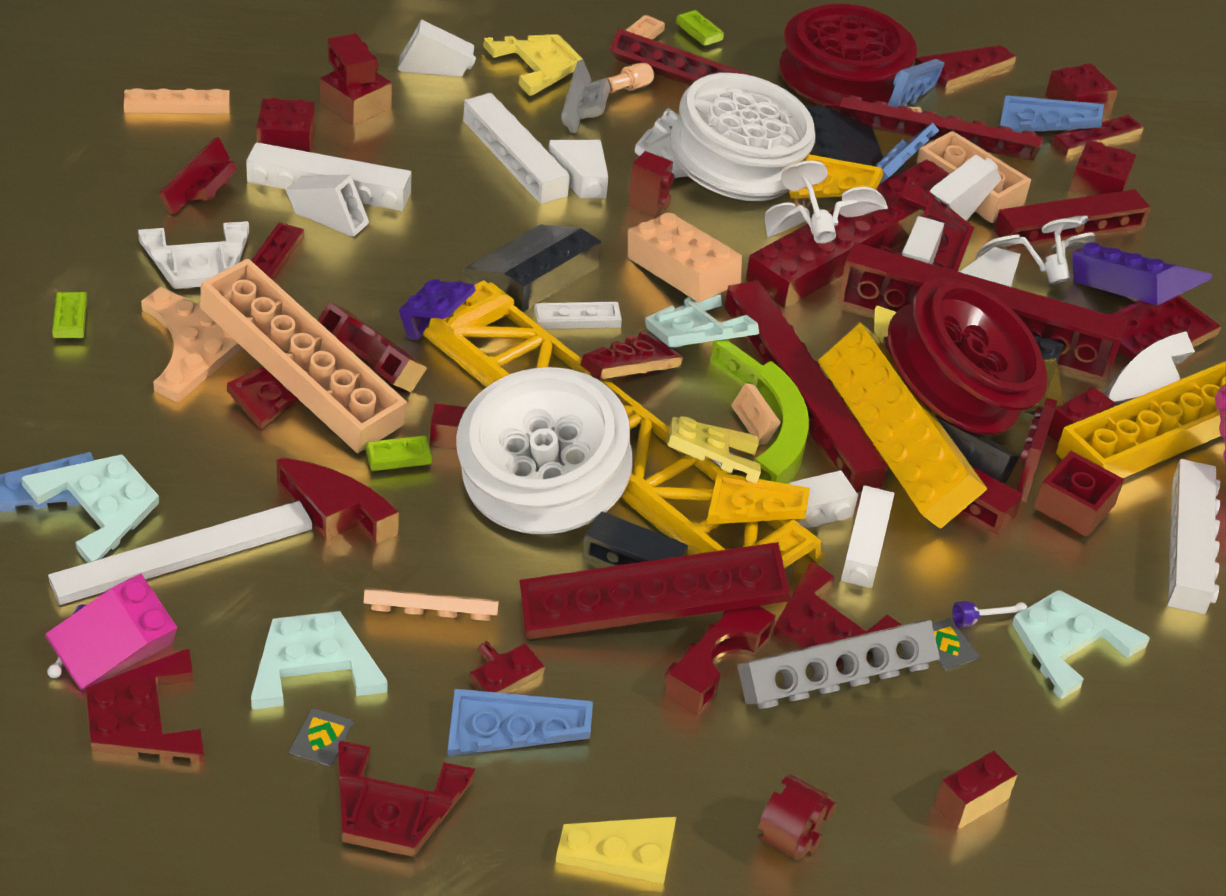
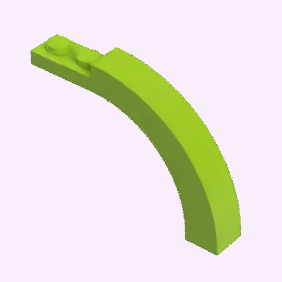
[710,339,809,484]

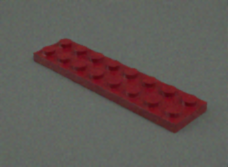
[840,96,1043,161]
[519,542,790,640]

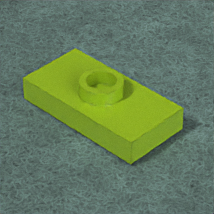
[676,10,724,46]
[52,292,87,338]
[366,435,432,471]

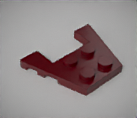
[879,176,974,272]
[773,561,902,667]
[86,649,205,764]
[338,741,475,857]

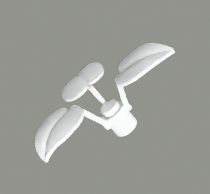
[764,161,887,243]
[976,216,1095,285]

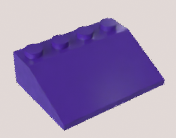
[1072,242,1212,305]

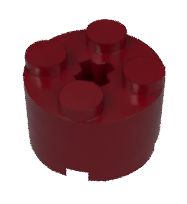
[757,774,837,860]

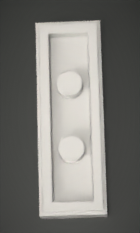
[534,302,622,329]

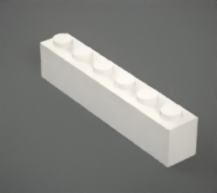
[463,93,571,204]
[246,142,412,211]
[1167,459,1220,614]

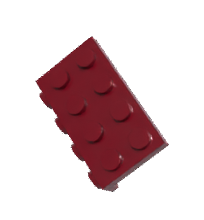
[1109,294,1221,361]

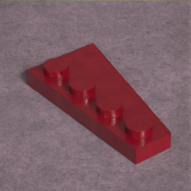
[914,45,1016,89]
[580,330,683,380]
[226,366,299,430]
[1017,397,1057,502]

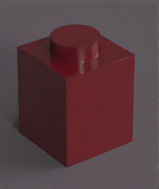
[430,403,467,449]

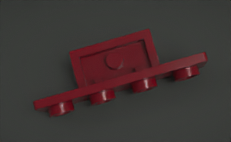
[159,137,237,215]

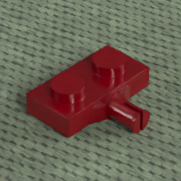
[469,641,545,694]

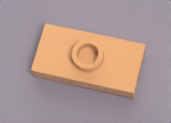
[626,15,665,40]

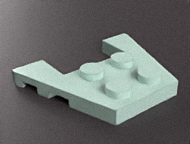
[645,294,759,348]
[22,455,159,563]
[1012,590,1150,700]
[251,611,387,710]

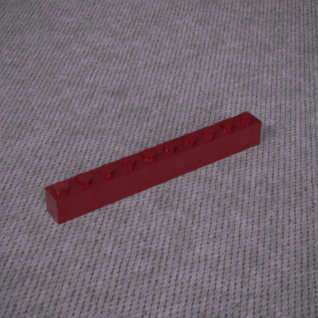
[725,280,888,493]

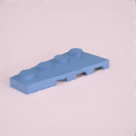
[888,59,944,108]
[1000,95,1104,132]
[875,123,939,185]
[0,452,94,512]
[447,689,593,757]

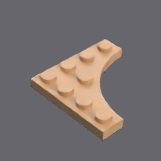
[141,287,243,403]

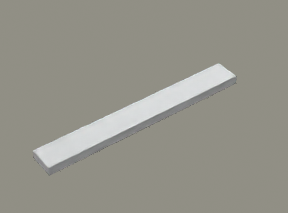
[48,501,312,605]

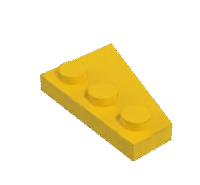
[789,154,883,199]
[707,472,810,524]

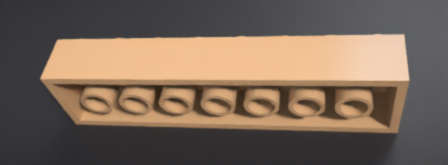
[200,258,407,454]

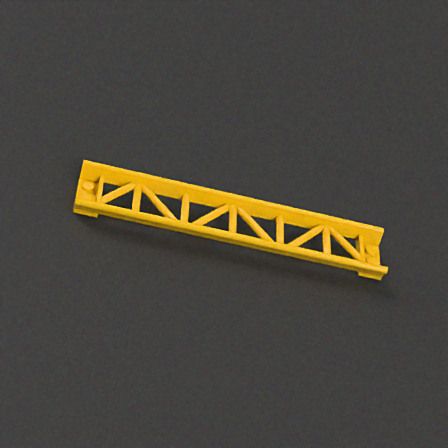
[423,280,825,568]

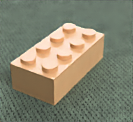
[916,131,1031,223]
[628,212,742,302]

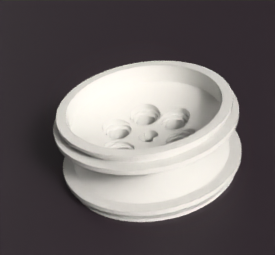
[670,73,815,201]

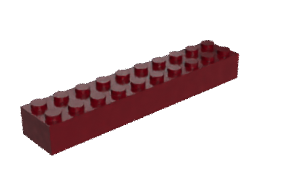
[745,159,950,309]
[837,242,1127,383]

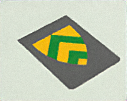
[932,618,980,669]
[289,708,354,766]

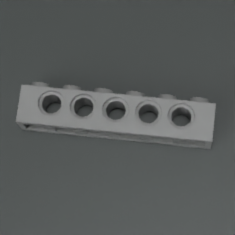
[737,620,940,709]

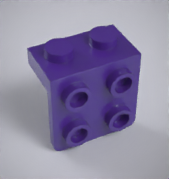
[399,279,476,340]

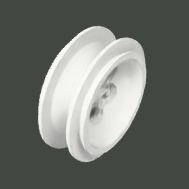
[456,367,633,534]

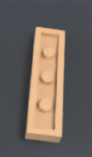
[124,88,230,113]
[363,588,499,621]

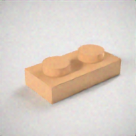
[731,383,781,445]

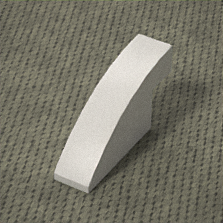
[1103,332,1195,407]

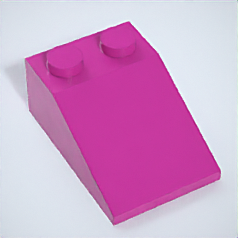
[45,573,177,692]

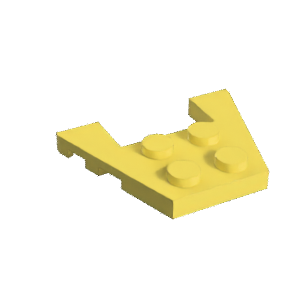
[483,34,583,96]
[667,416,761,484]

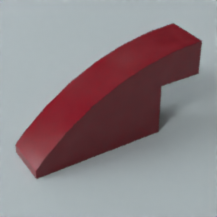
[276,457,399,544]

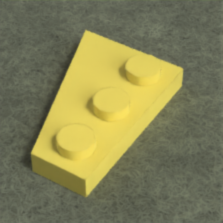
[556,816,677,884]

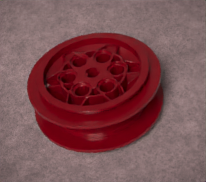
[779,4,917,110]
[888,277,1048,435]

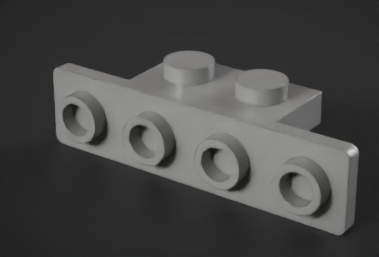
[561,60,610,134]

